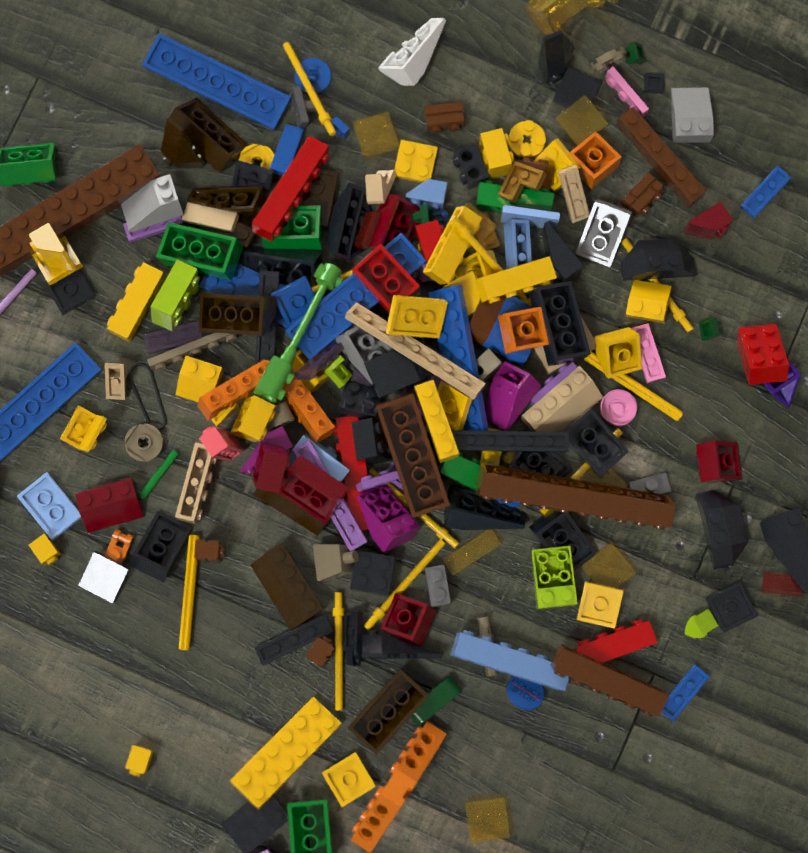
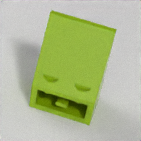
[531,546,577,610]

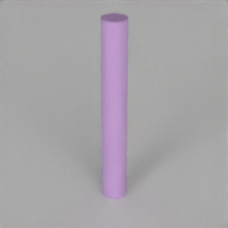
[0,268,37,314]

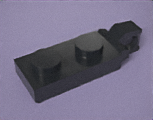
[343,611,363,666]

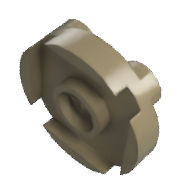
[590,46,627,74]
[125,424,164,463]

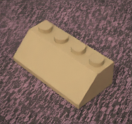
[521,366,603,432]

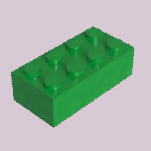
[156,222,243,281]

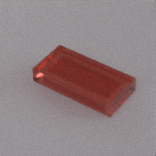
[354,211,381,249]
[761,573,801,597]

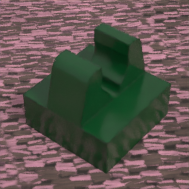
[625,41,646,65]
[413,204,434,224]
[699,317,723,341]

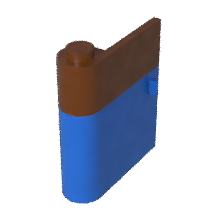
[469,295,533,366]

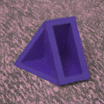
[764,361,801,408]

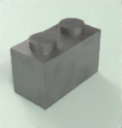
[425,565,451,608]

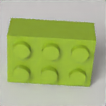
[151,260,200,331]

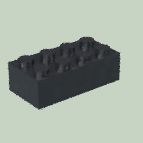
[529,281,591,367]

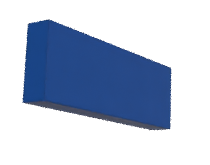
[270,124,304,176]
[740,165,792,219]
[661,664,710,722]

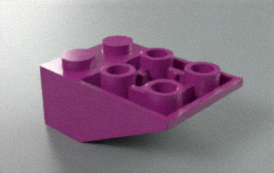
[484,361,541,431]
[240,426,293,475]
[357,484,420,552]

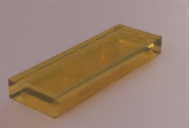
[442,530,501,576]

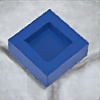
[331,116,350,139]

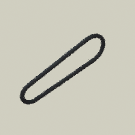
[128,363,167,430]

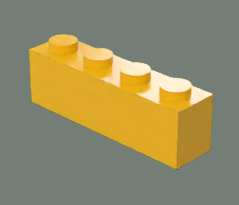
[422,206,482,284]
[475,256,557,304]
[107,262,166,342]
[415,380,459,463]

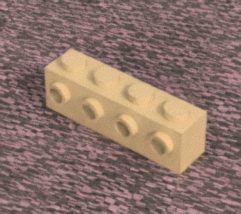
[175,442,217,524]

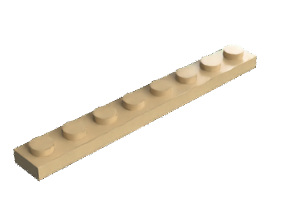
[345,302,486,400]

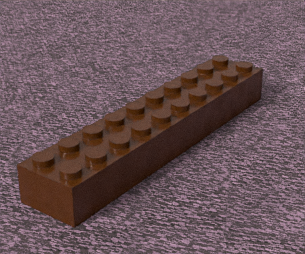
[0,144,160,277]
[476,463,676,529]

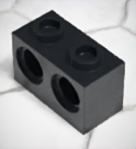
[452,143,490,190]

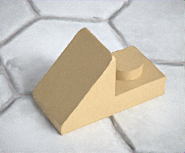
[365,170,396,204]
[105,363,128,400]

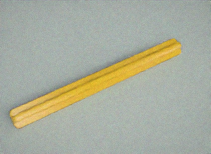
[584,351,683,421]
[179,535,200,650]

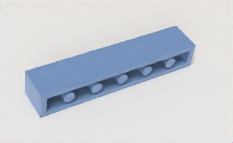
[450,630,569,691]

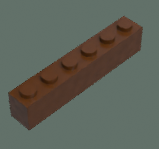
[616,107,706,209]
[550,644,669,717]

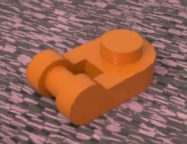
[106,529,134,564]

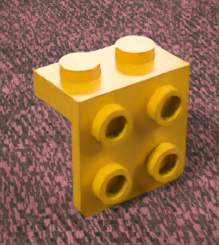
[60,406,107,452]

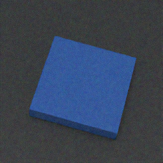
[271,276,315,328]

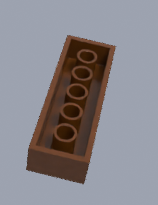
[375,393,450,518]

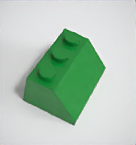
[0,143,57,186]
[262,205,323,250]
[287,799,331,853]

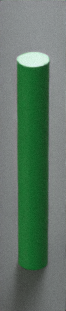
[138,450,179,500]

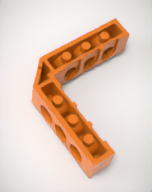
[197,360,335,444]
[350,721,447,853]

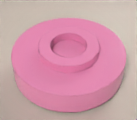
[600,389,637,426]

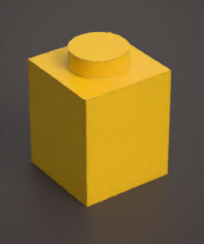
[29,534,61,565]
[125,745,154,777]

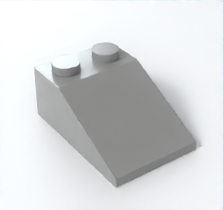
[671,88,714,143]
[121,174,184,232]
[575,198,633,267]
[335,324,393,384]

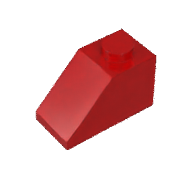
[415,220,444,263]

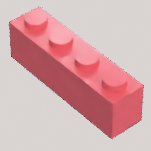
[199,426,245,462]

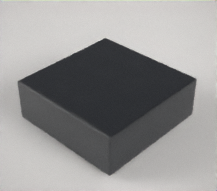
[643,73,664,94]

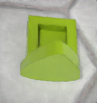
[324,355,352,388]
[685,609,719,638]

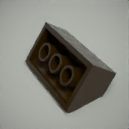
[170,98,249,173]
[199,293,276,336]
[253,489,331,536]
[251,543,324,631]
[347,669,429,755]

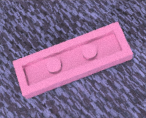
[606,67,649,117]
[631,323,666,383]

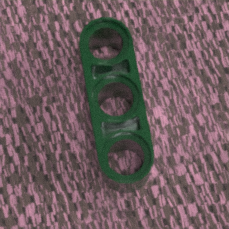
[410,676,462,727]

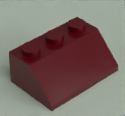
[364,194,420,251]
[279,455,349,524]
[75,478,144,533]

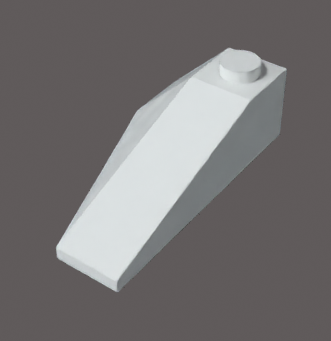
[378,18,446,86]

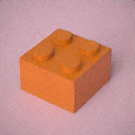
[569,131,621,189]
[498,307,549,354]

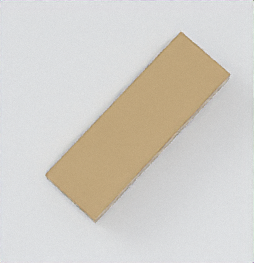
[558,165,590,223]
[181,203,239,233]

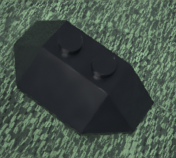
[327,183,373,261]
[620,238,697,281]
[696,490,748,570]

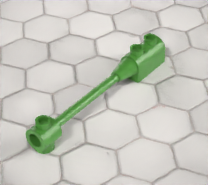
[253,263,343,402]

